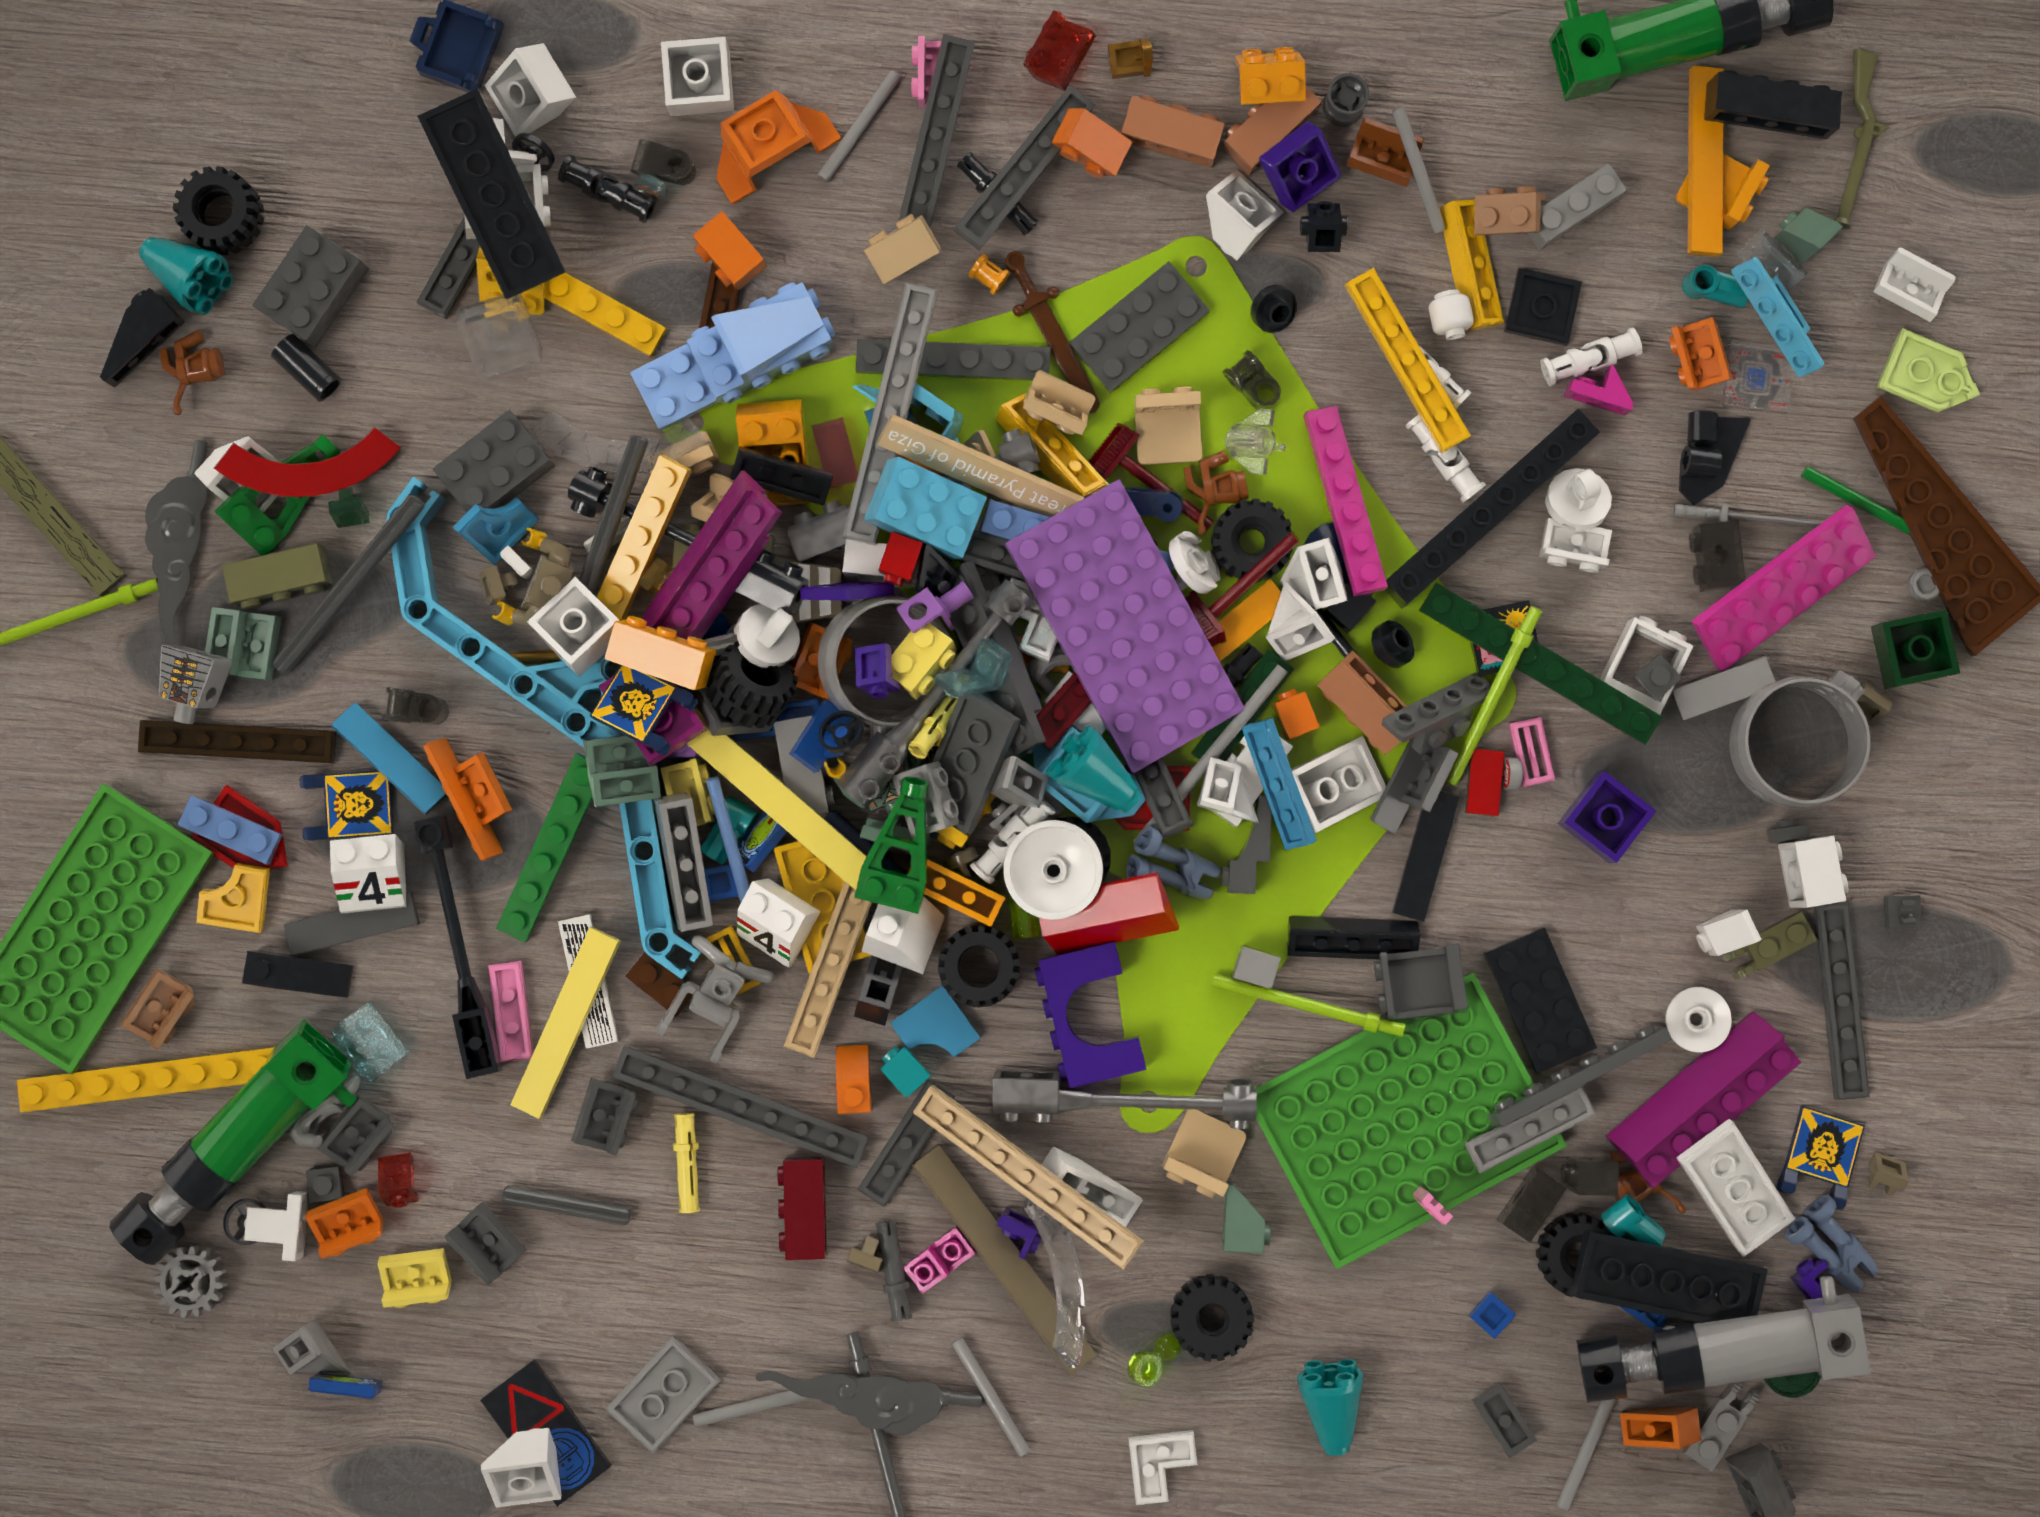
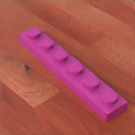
[1303,406,1388,596]

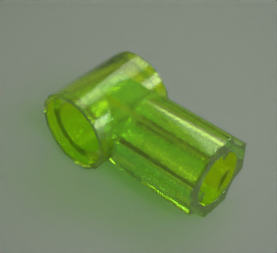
[1007,889,1041,939]

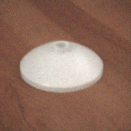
[1004,820,1103,920]

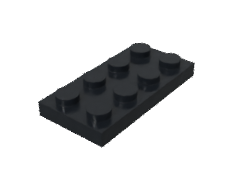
[1484,928,1597,1074]

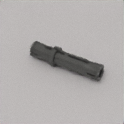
[875,1220,912,1322]

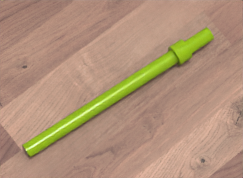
[0,578,158,646]
[1446,606,1543,786]
[1212,973,1406,1037]

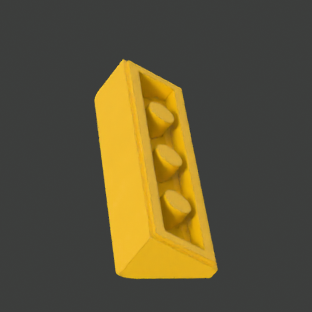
[1439,199,1504,331]
[996,393,1107,498]

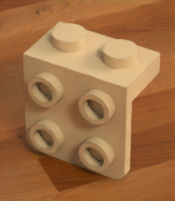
[1134,387,1202,465]
[1162,1109,1246,1199]

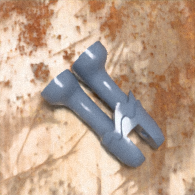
[1125,826,1222,899]
[1784,1194,1879,1293]

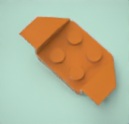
[716,90,842,205]

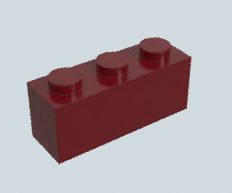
[777,1157,827,1260]

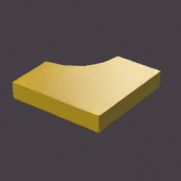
[196,863,270,933]

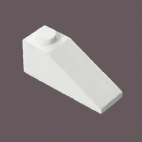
[1041,1147,1143,1227]

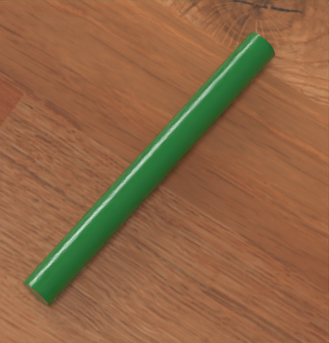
[1800,465,1910,535]

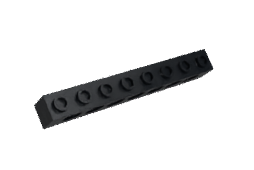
[1385,408,1600,609]

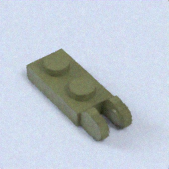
[1722,912,1817,980]

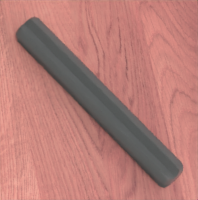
[502,1185,631,1225]

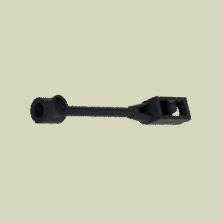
[568,467,809,615]
[414,815,503,1079]

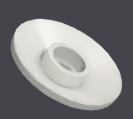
[1665,987,1732,1052]

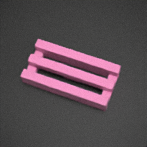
[1508,717,1555,787]
[1412,1186,1453,1225]

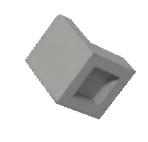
[1232,946,1281,989]

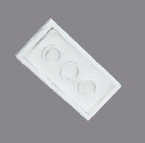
[1676,1119,1795,1258]

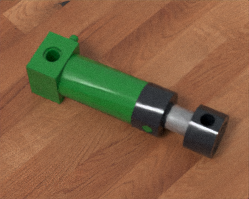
[1549,0,1834,101]
[109,1018,356,1265]

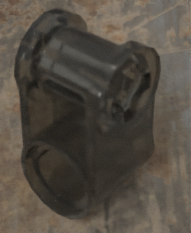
[631,139,696,186]
[1222,350,1281,413]
[382,687,449,725]

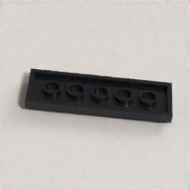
[417,88,566,300]
[1570,1230,1768,1323]

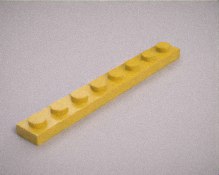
[17,1047,275,1112]

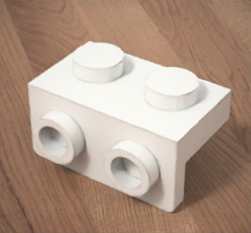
[1873,248,1956,322]
[1539,518,1612,573]

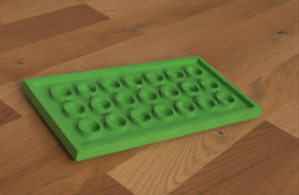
[0,783,214,1074]

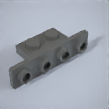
[1382,673,1492,755]
[1370,738,1458,833]

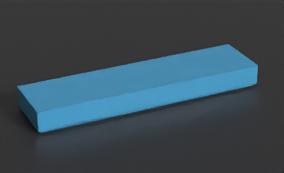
[331,702,447,815]
[1241,718,1317,850]

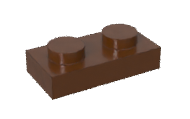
[625,952,693,1017]

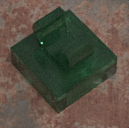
[328,487,370,528]

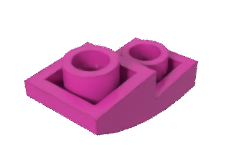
[903,1226,977,1294]

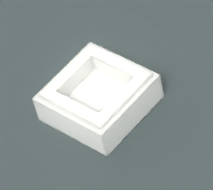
[500,545,535,580]

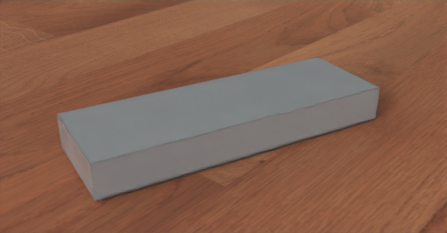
[1672,656,1775,720]

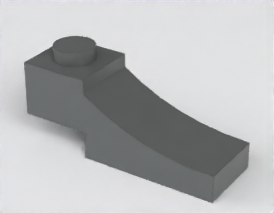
[1221,796,1271,894]

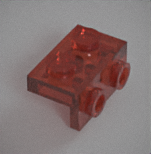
[1023,10,1096,91]

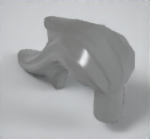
[1027,642,1071,694]
[290,1076,360,1148]

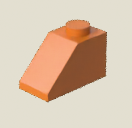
[836,1044,873,1114]
[1620,1406,1702,1449]

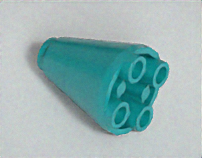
[139,237,233,315]
[1046,725,1141,813]
[1297,1359,1364,1456]

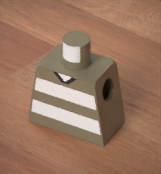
[790,562,860,626]

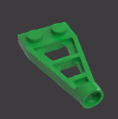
[214,434,341,556]
[854,776,929,914]

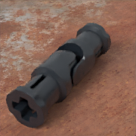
[557,154,657,223]

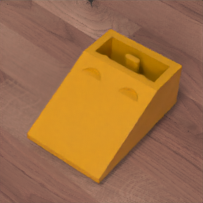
[735,399,811,506]

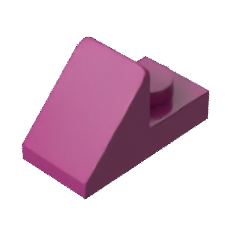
[1564,364,1634,416]

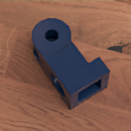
[1125,486,1184,522]

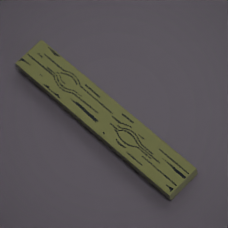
[0,435,126,597]

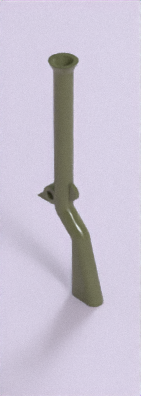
[1834,49,1890,229]

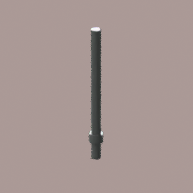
[846,1331,906,1517]

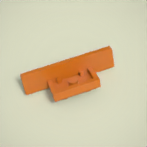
[423,738,512,861]

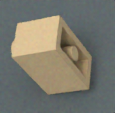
[864,214,941,284]

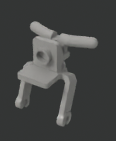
[655,935,774,1063]

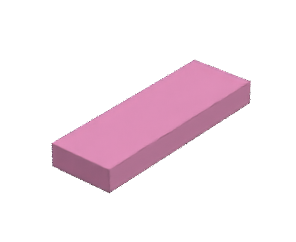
[488,961,534,1062]

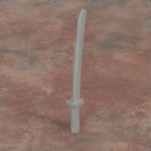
[1673,504,1822,528]

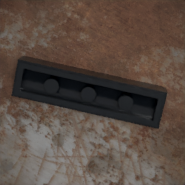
[1287,916,1421,960]

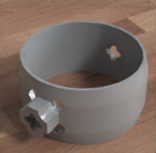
[817,595,950,740]
[1729,670,1871,808]

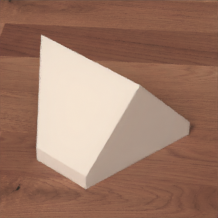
[1279,538,1347,610]
[1265,581,1335,661]
[1197,757,1260,824]

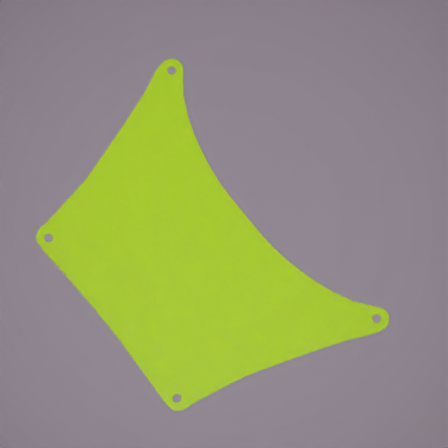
[663,236,1517,1133]

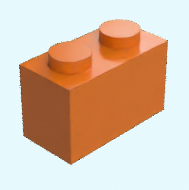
[1051,108,1133,178]
[692,211,767,291]

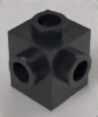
[1300,201,1347,252]

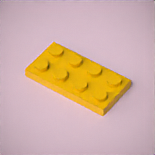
[773,841,872,974]

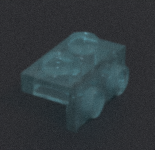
[332,1001,409,1082]

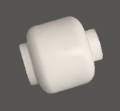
[1429,289,1474,340]

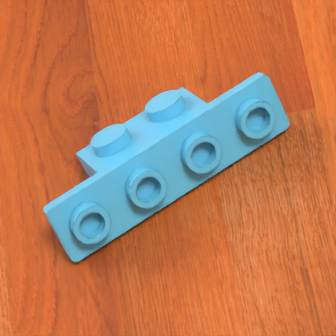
[1731,257,1824,377]

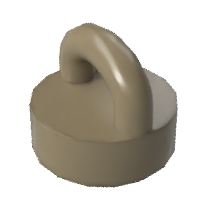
[945,845,979,878]

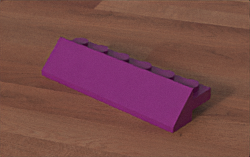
[641,471,782,639]
[1605,1011,1802,1188]

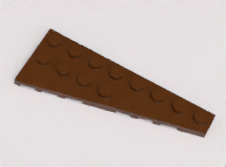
[1853,396,2040,657]

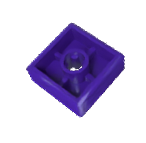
[1259,121,1342,213]

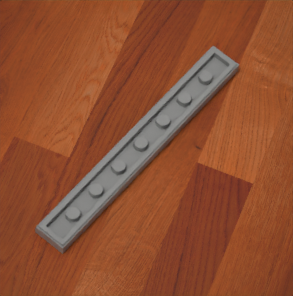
[843,282,938,546]

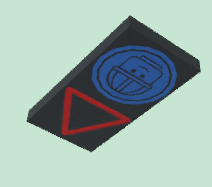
[480,1359,612,1507]

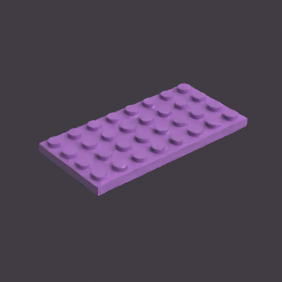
[1004,479,1245,773]

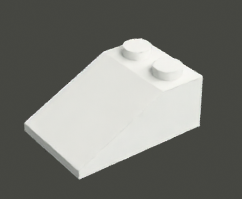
[1291,736,1386,833]

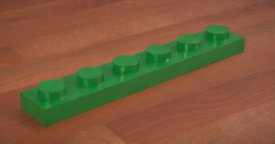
[496,753,593,943]

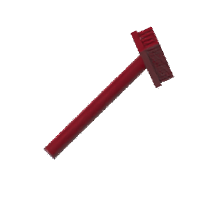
[1089,423,1214,531]
[1185,532,1300,647]

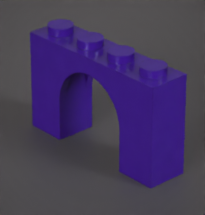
[1034,942,1147,1088]

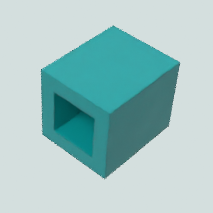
[880,1045,931,1098]

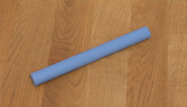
[706,777,750,902]

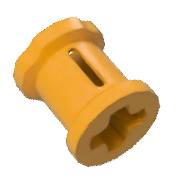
[968,253,1010,295]

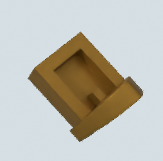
[1108,38,1153,79]

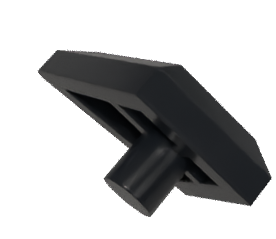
[915,543,958,598]

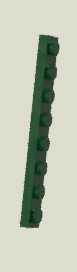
[1419,583,1663,745]

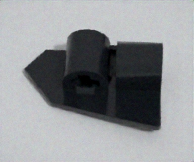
[1679,411,1751,505]

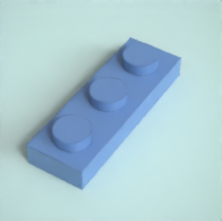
[177,795,283,864]

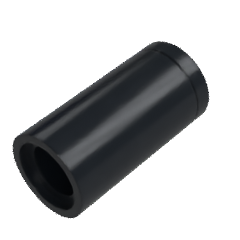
[271,334,341,402]

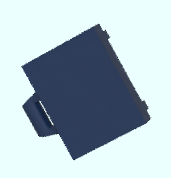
[409,0,504,93]

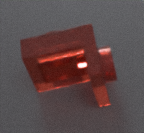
[378,1153,418,1208]

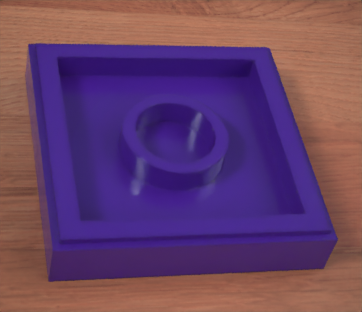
[800,582,894,600]

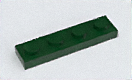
[1190,649,1294,761]

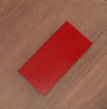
[1465,749,1505,816]

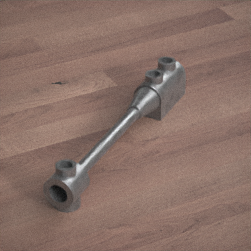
[788,429,1040,564]
[837,579,1031,808]
[993,1069,1257,1129]

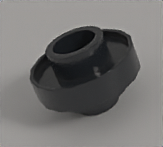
[1250,284,1297,333]
[1371,620,1415,668]

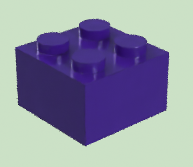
[1557,771,1656,863]

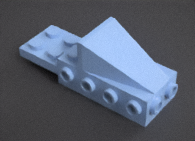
[630,282,835,432]

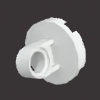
[1545,468,1612,531]
[1169,531,1221,594]
[734,604,800,668]

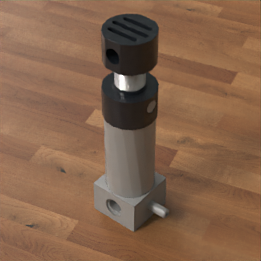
[1576,1276,1871,1403]

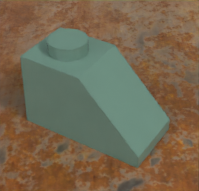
[1775,208,1842,264]
[1222,1182,1271,1254]

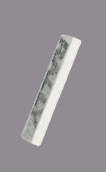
[558,914,619,1049]

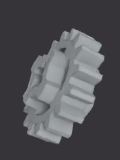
[152,1245,227,1318]

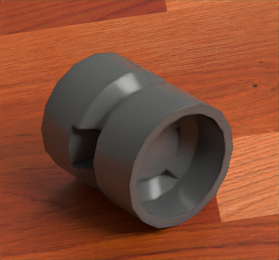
[1323,73,1369,127]

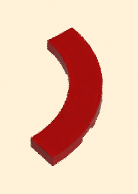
[213,427,401,497]

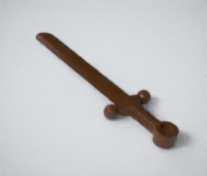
[1005,251,1100,413]

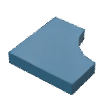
[453,497,539,565]
[890,986,981,1057]

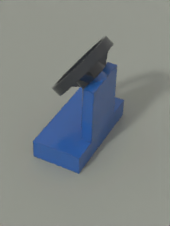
[789,700,864,773]

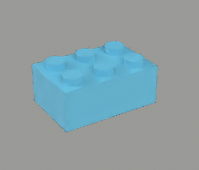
[863,457,987,560]

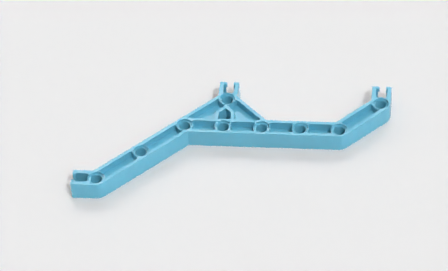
[387,476,703,979]

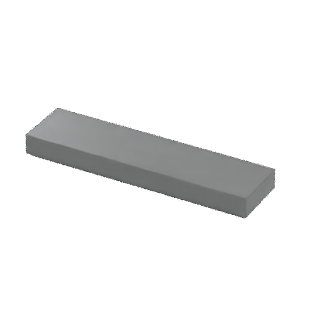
[1463,1086,1597,1174]

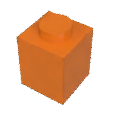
[1272,689,1320,741]

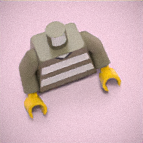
[492,527,574,627]

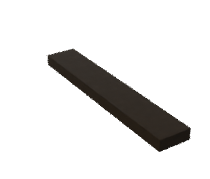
[138,720,337,764]

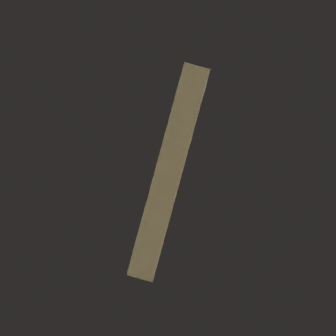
[911,1145,1097,1376]

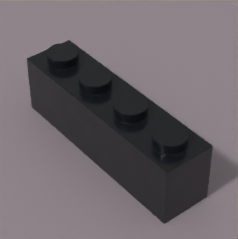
[1704,70,1842,139]

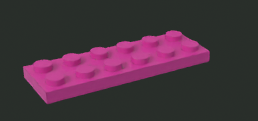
[1691,505,1876,672]

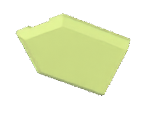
[1877,328,1980,413]

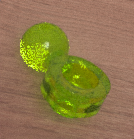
[1128,1334,1180,1387]

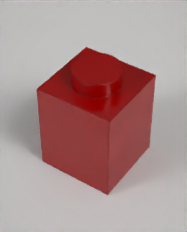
[878,532,923,587]

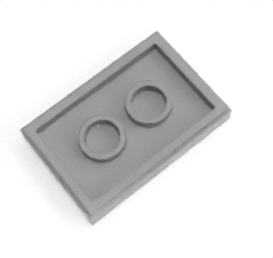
[605,1335,721,1454]

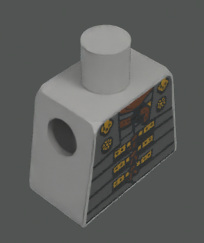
[159,645,233,724]

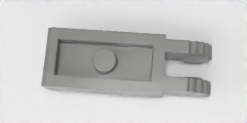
[1682,1382,1760,1472]

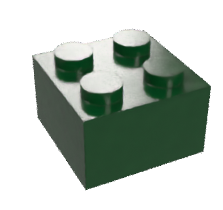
[1870,609,1960,689]

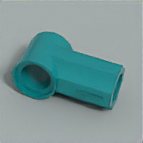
[1682,265,1748,309]
[701,795,758,865]
[1601,1194,1666,1246]

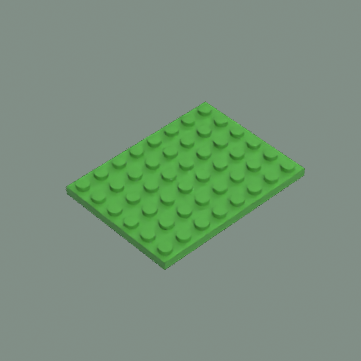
[1255,972,1567,1270]

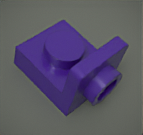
[855,643,900,698]
[996,1207,1042,1259]
[1790,1258,1828,1299]

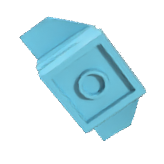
[853,383,964,443]
[1033,725,1146,823]

